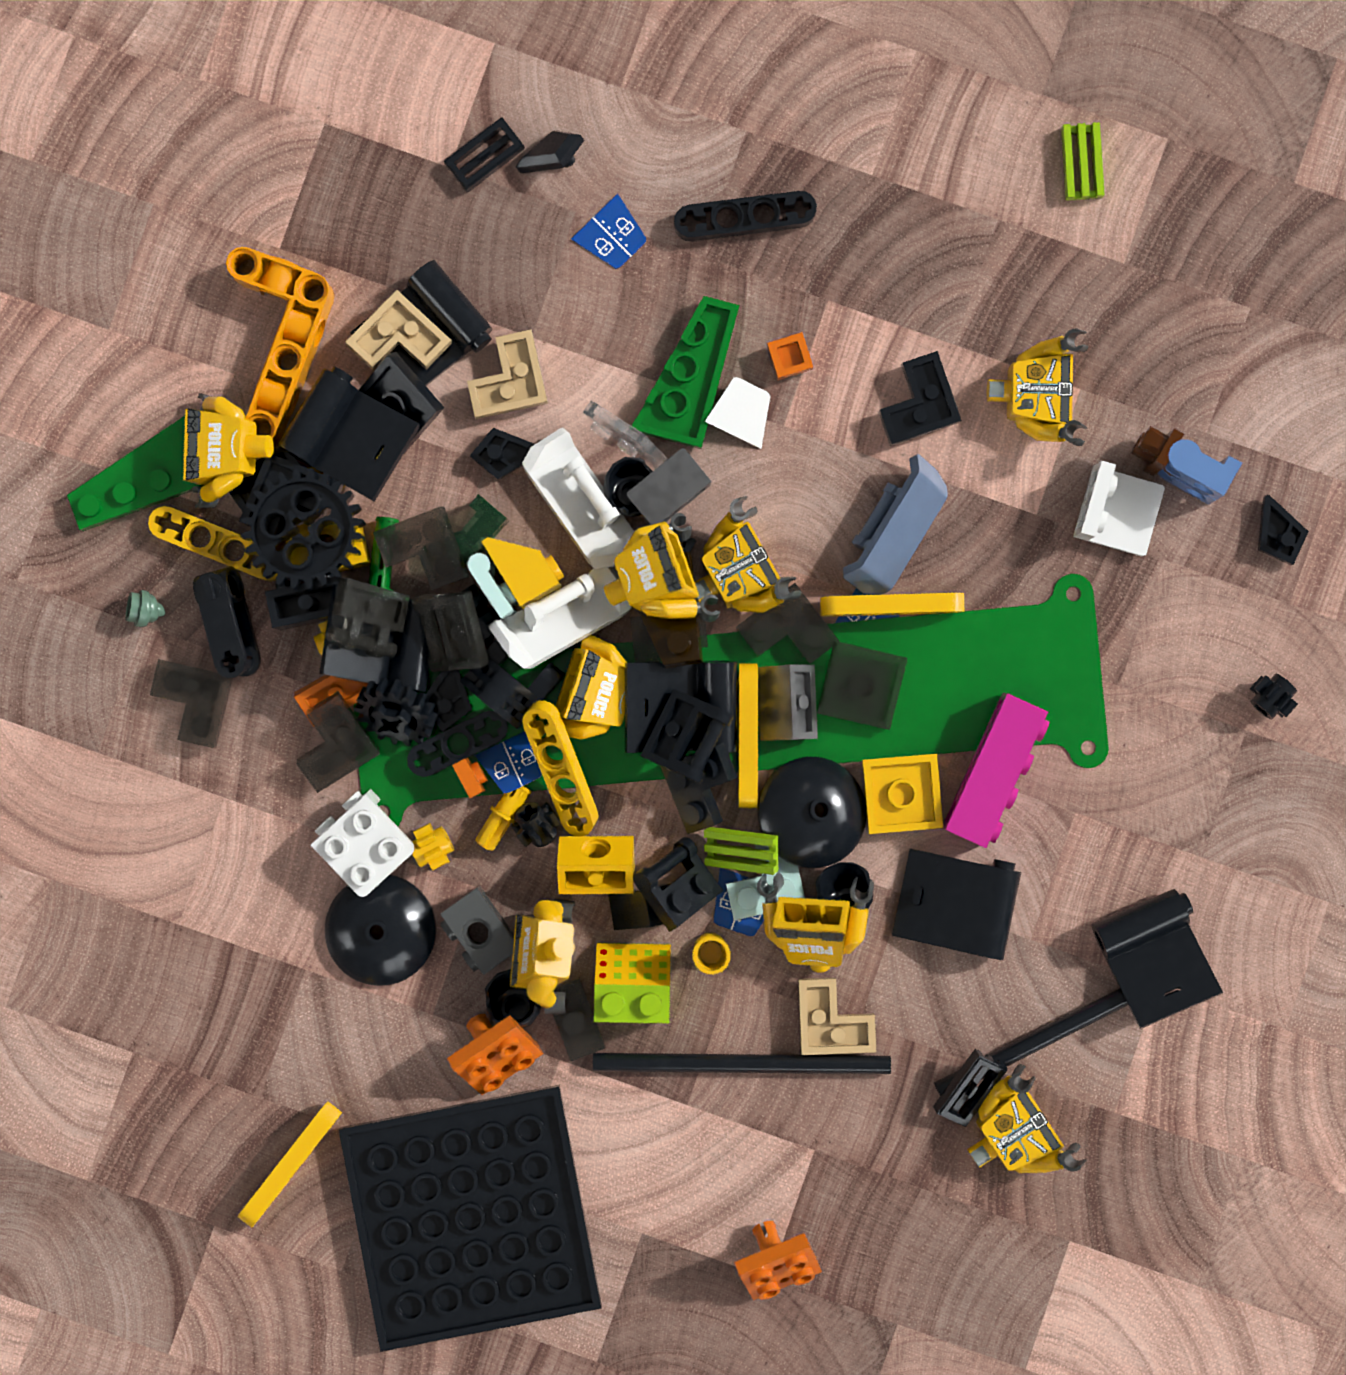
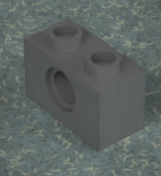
[440,886,514,975]

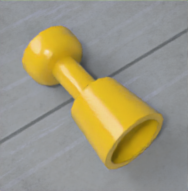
[693,932,731,974]

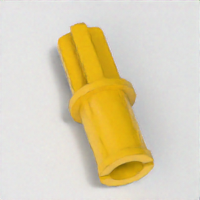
[475,786,532,851]

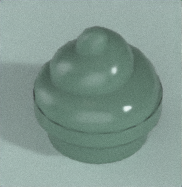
[125,590,166,627]

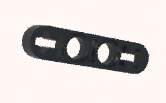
[674,191,817,242]

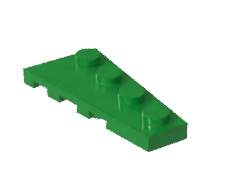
[630,296,739,449]
[67,416,204,531]

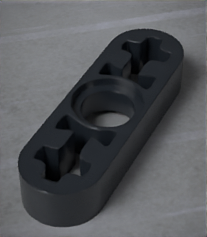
[407,710,509,777]

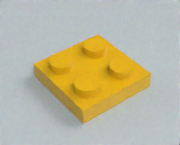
[862,754,943,834]

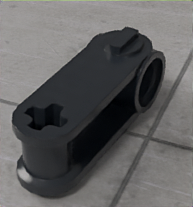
[193,566,261,678]

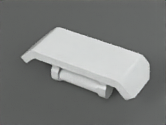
[522,428,634,570]
[488,566,632,669]

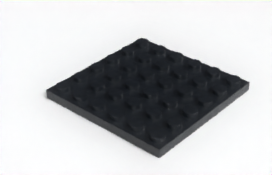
[339,1084,602,1352]

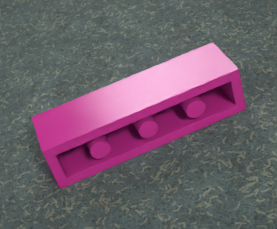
[943,693,1049,848]

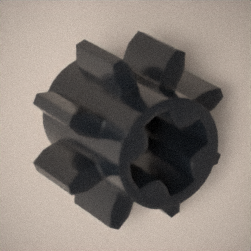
[1250,673,1298,720]
[511,802,561,847]

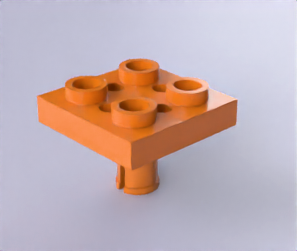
[447,1014,544,1095]
[734,1221,822,1301]

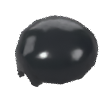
[603,457,653,517]
[816,862,874,909]
[485,969,542,1028]

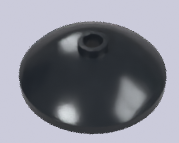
[757,756,867,868]
[325,875,437,986]

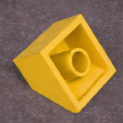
[481,537,564,609]

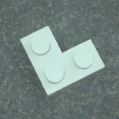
[726,845,805,921]

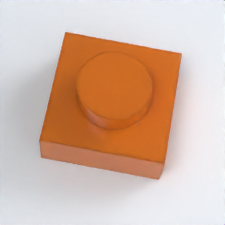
[767,332,813,380]
[452,758,488,798]

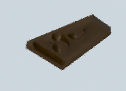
[638,552,703,668]

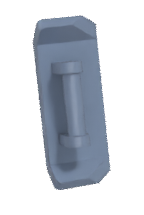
[843,454,948,595]

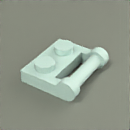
[468,553,518,620]

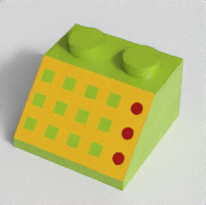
[594,943,671,1023]

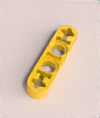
[148,506,278,582]
[820,593,965,617]
[738,663,758,808]
[522,701,599,836]
[237,1101,343,1228]

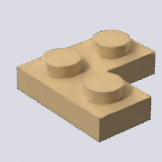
[345,290,452,371]
[467,329,548,419]
[798,977,876,1055]

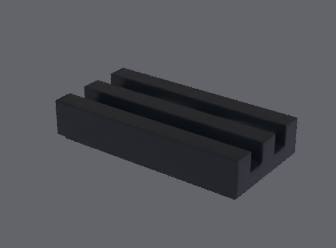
[444,117,525,193]
[933,1049,1008,1127]

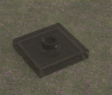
[817,640,908,730]

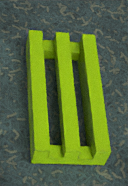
[1061,122,1105,200]
[704,827,778,875]

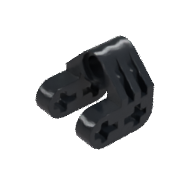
[460,639,565,729]

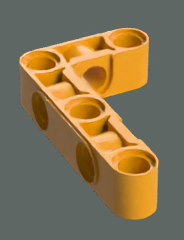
[226,247,335,447]

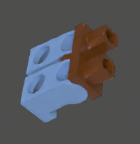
[1131,426,1242,505]

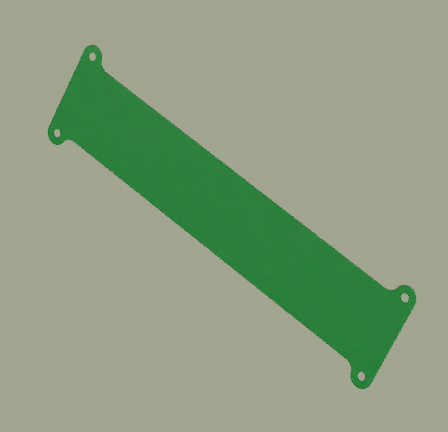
[353,574,1109,826]

